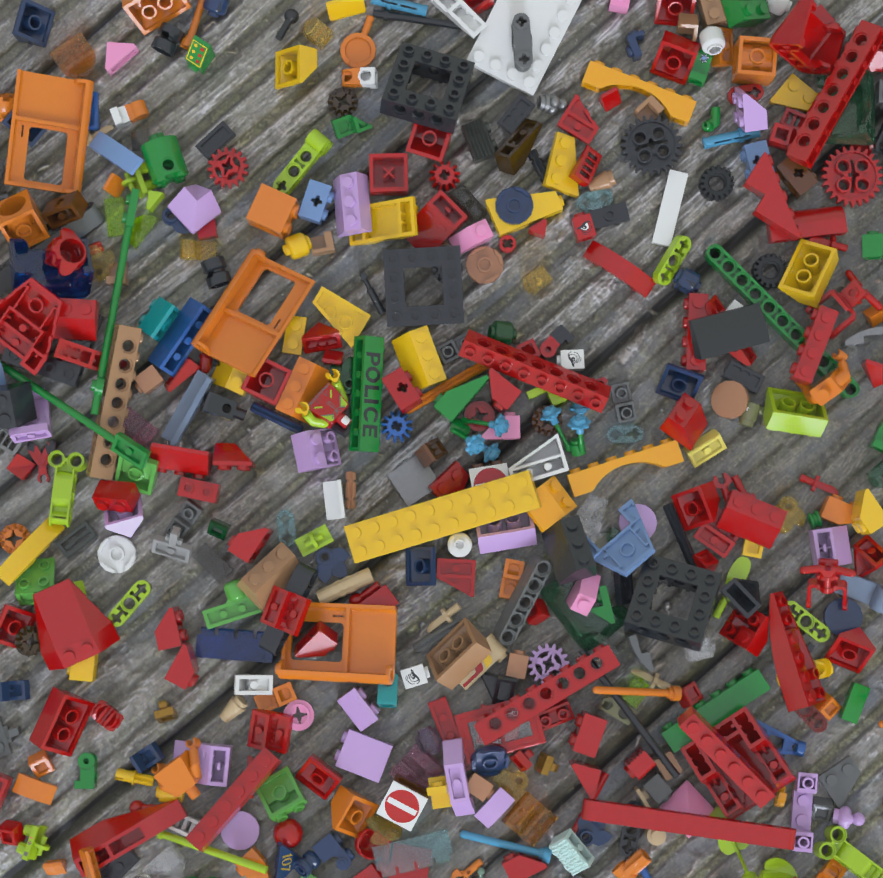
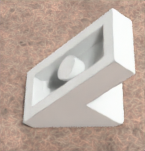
[234,674,273,695]

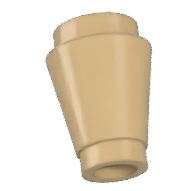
[219,695,248,723]

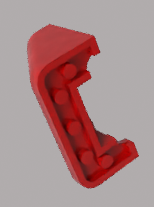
[769,0,846,75]

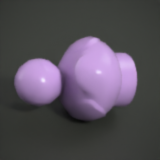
[832,806,865,830]

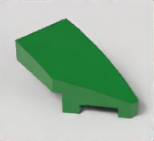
[330,114,372,139]

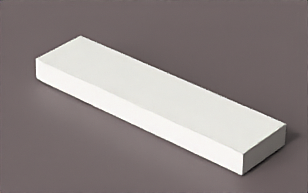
[651,169,688,247]

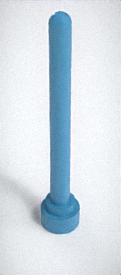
[460,830,552,864]

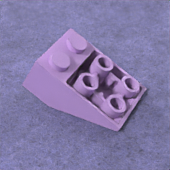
[173,740,233,787]

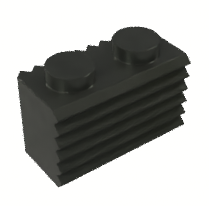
[461,118,498,164]

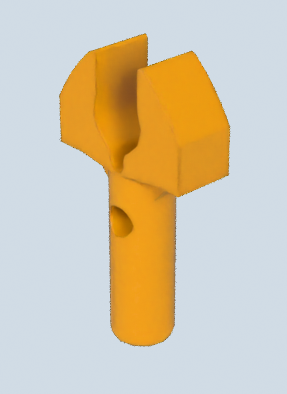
[774,786,787,808]

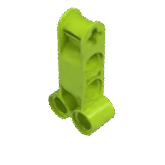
[273,128,333,195]
[48,450,88,528]
[813,825,883,878]

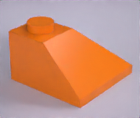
[331,785,379,838]

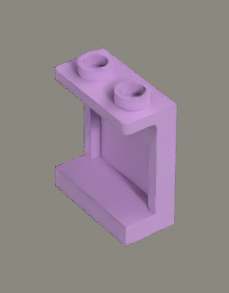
[9,388,53,443]
[334,728,393,783]

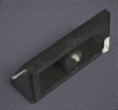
[449,185,488,226]

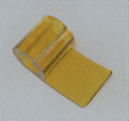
[180,239,217,261]

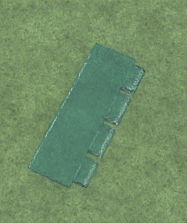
[372,829,453,878]

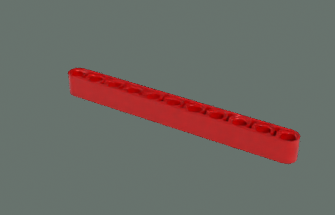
[581,798,796,850]

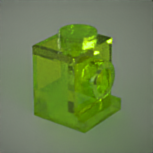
[621,678,649,709]

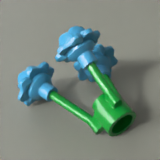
[540,402,591,457]
[450,414,509,463]

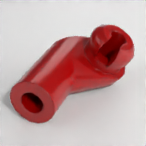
[192,353,212,377]

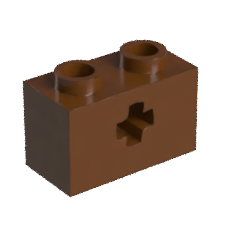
[774,157,818,199]
[41,190,89,229]

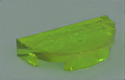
[130,215,158,249]

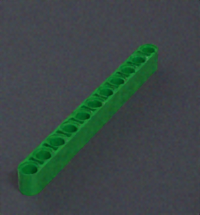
[704,244,860,399]

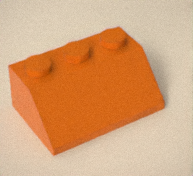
[122,0,192,36]
[275,356,332,426]

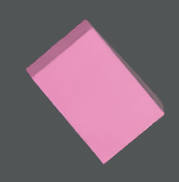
[105,42,139,76]

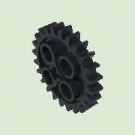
[620,115,683,177]

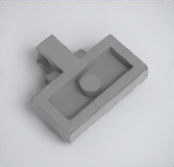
[151,526,193,563]

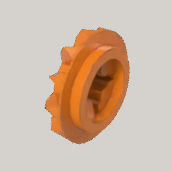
[0,523,30,554]

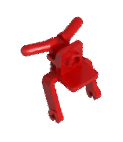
[805,270,883,340]
[800,558,856,611]

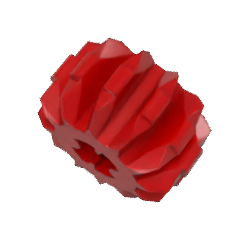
[429,161,461,193]
[90,700,124,732]

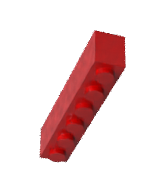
[677,706,776,808]
[186,747,282,852]

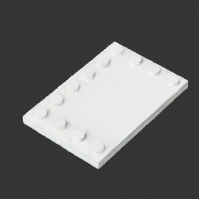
[467,0,582,97]

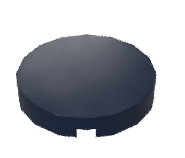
[495,186,533,225]
[823,598,863,636]
[470,745,510,777]

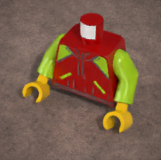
[295,369,352,429]

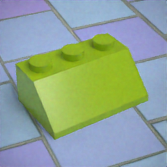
[763,387,829,438]

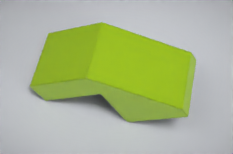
[525,387,568,406]

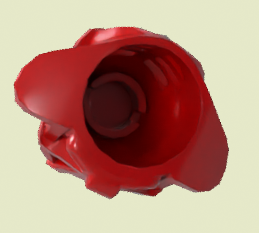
[44,228,86,276]

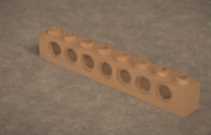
[86,323,143,480]

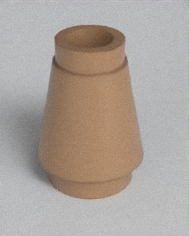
[589,170,616,192]

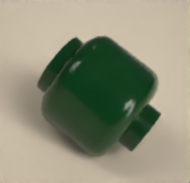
[487,320,517,345]

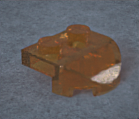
[49,32,96,79]

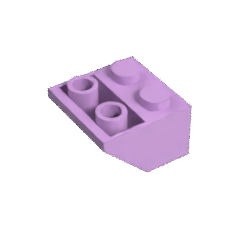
[732,86,768,132]
[291,428,342,473]
[808,525,852,566]
[337,686,380,732]

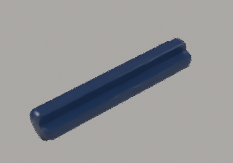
[250,402,304,433]

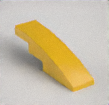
[0,517,65,586]

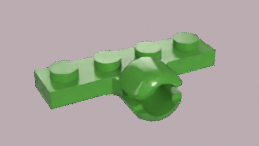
[202,579,262,629]

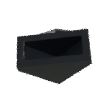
[720,578,761,619]
[481,672,517,704]

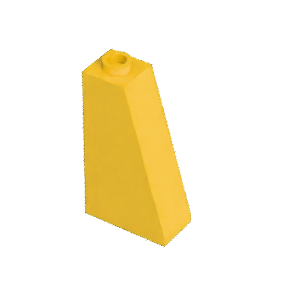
[485,191,565,238]

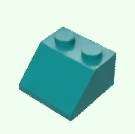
[138,296,180,342]

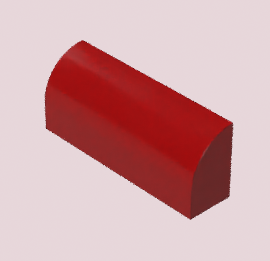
[766,205,848,244]

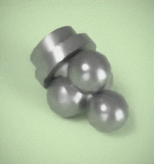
[537,93,568,115]

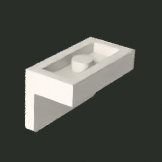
[322,479,346,520]

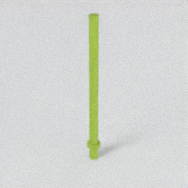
[156,830,268,874]

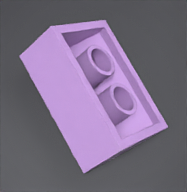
[333,172,372,237]
[475,512,537,554]

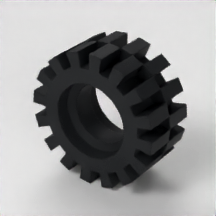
[698,165,735,202]
[751,253,788,289]

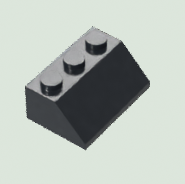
[541,515,596,586]

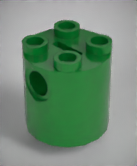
[140,132,189,189]

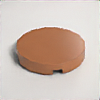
[466,246,504,284]
[711,381,749,419]

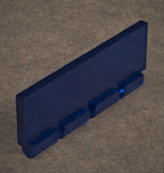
[195,627,273,663]

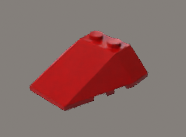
[0,277,63,376]
[33,578,120,671]

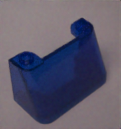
[9,238,94,299]

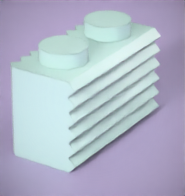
[549,828,595,876]

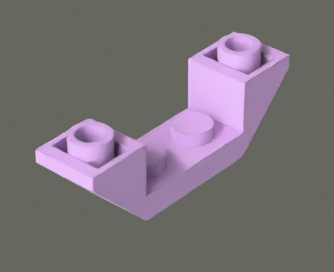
[442,738,476,817]
[790,772,818,853]

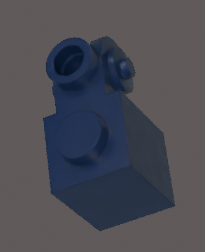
[312,830,355,870]

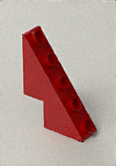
[743,152,802,241]

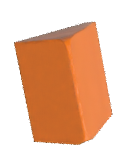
[103,172,125,199]
[812,691,842,721]
[28,750,55,779]
[42,859,67,875]

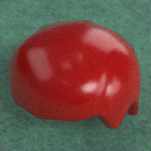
[273,818,303,848]
[354,828,386,860]

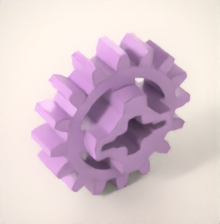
[528,643,570,684]

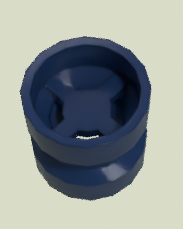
[293,850,321,878]

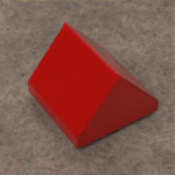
[528,219,547,239]

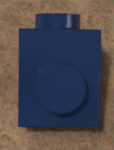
[625,30,645,62]
[0,680,30,702]
[129,741,165,774]

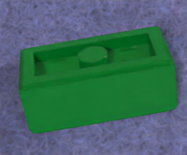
[838,681,870,725]

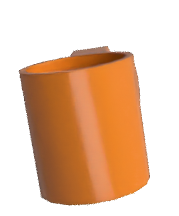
[612,848,652,878]

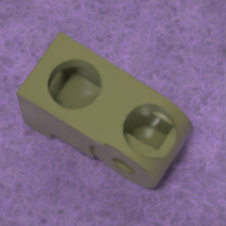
[598,694,637,726]

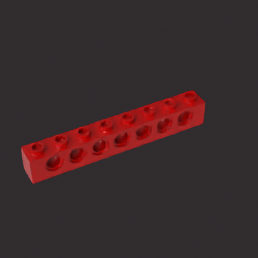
[786,20,883,169]
[458,329,611,413]
[473,644,620,746]

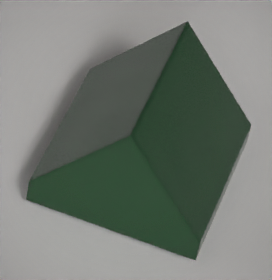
[207,517,231,541]

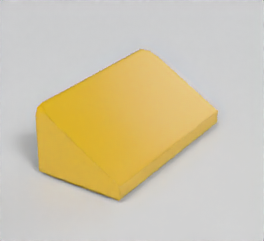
[326,0,366,21]

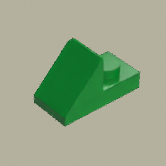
[590,585,615,624]

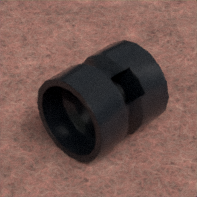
[151,22,184,58]
[200,256,232,289]

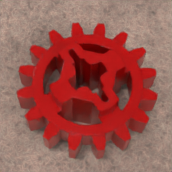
[207,147,249,189]

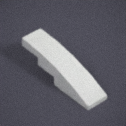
[429,0,487,39]

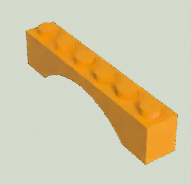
[581,60,697,127]
[566,438,684,498]

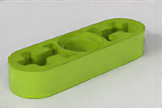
[653,235,691,286]
[108,580,152,627]
[787,600,830,642]

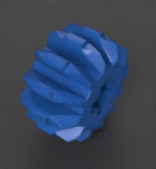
[381,410,413,443]

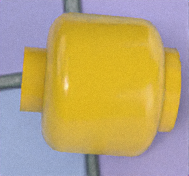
[282,232,312,260]

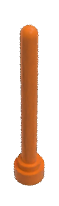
[180,0,204,50]
[592,685,682,701]

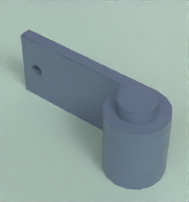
[834,575,883,614]

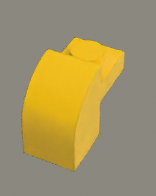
[426,775,452,809]

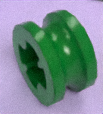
[807,510,822,530]

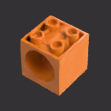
[731,35,777,86]
[246,183,300,240]
[0,189,50,254]

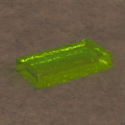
[104,197,125,237]

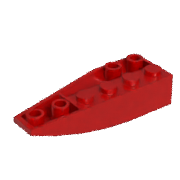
[769,591,826,712]
[69,799,188,878]

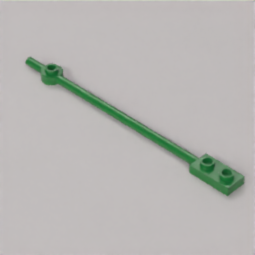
[90,188,140,415]
[0,360,151,470]

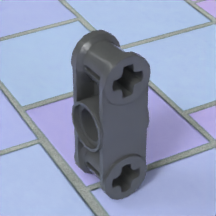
[511,13,533,72]

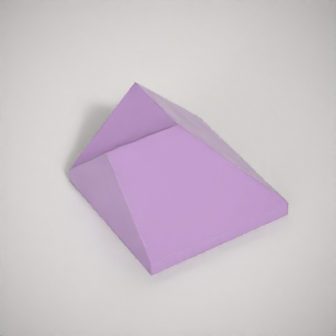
[167,184,221,234]
[104,493,144,538]

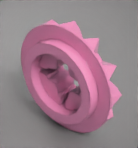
[284,700,314,731]

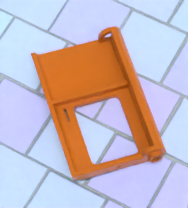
[4,69,94,194]
[191,248,315,377]
[275,602,397,685]

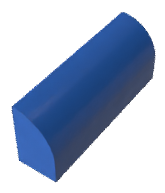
[147,297,212,377]

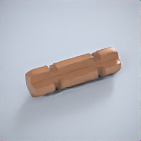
[345,471,356,509]

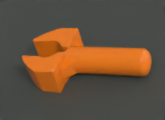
[451,859,483,878]

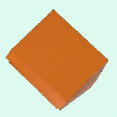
[862,306,883,328]

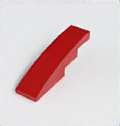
[53,338,127,380]

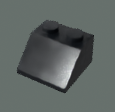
[0,381,37,429]

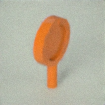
[340,15,376,68]

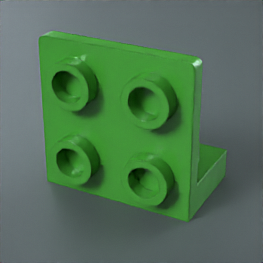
[15,557,55,606]

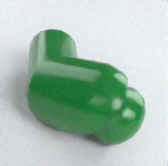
[701,107,720,133]

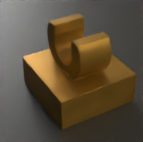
[154,700,178,724]
[534,751,559,776]

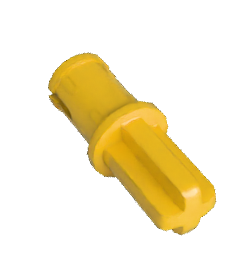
[115,768,155,786]

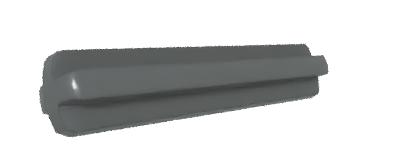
[412,617,463,653]

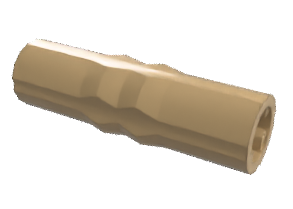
[316,567,375,603]

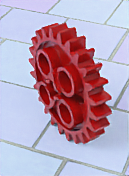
[820,145,883,208]

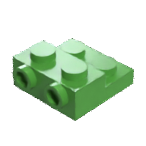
[115,456,159,496]
[257,766,308,823]

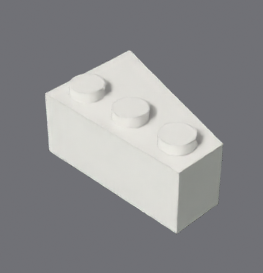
[508,433,569,482]

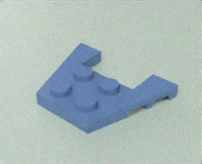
[587,499,656,577]

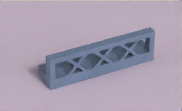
[161,370,216,446]

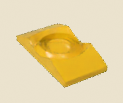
[349,196,418,246]

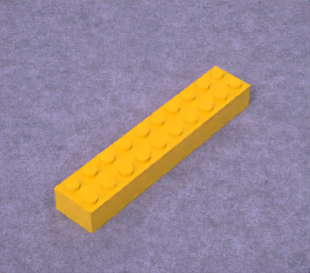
[344,470,542,564]

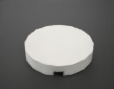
[97,535,136,573]

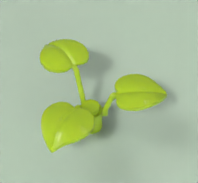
[718,840,798,878]

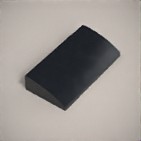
[689,303,770,360]

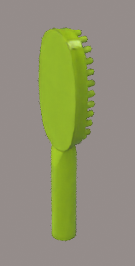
[712,556,751,619]

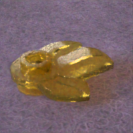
[80,244,115,282]
[774,496,805,534]
[492,770,529,806]
[365,815,402,845]

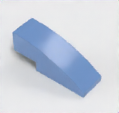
[89,131,144,176]

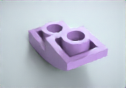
[474,787,515,829]

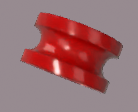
[499,235,516,253]

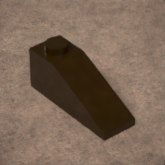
[494,118,542,175]

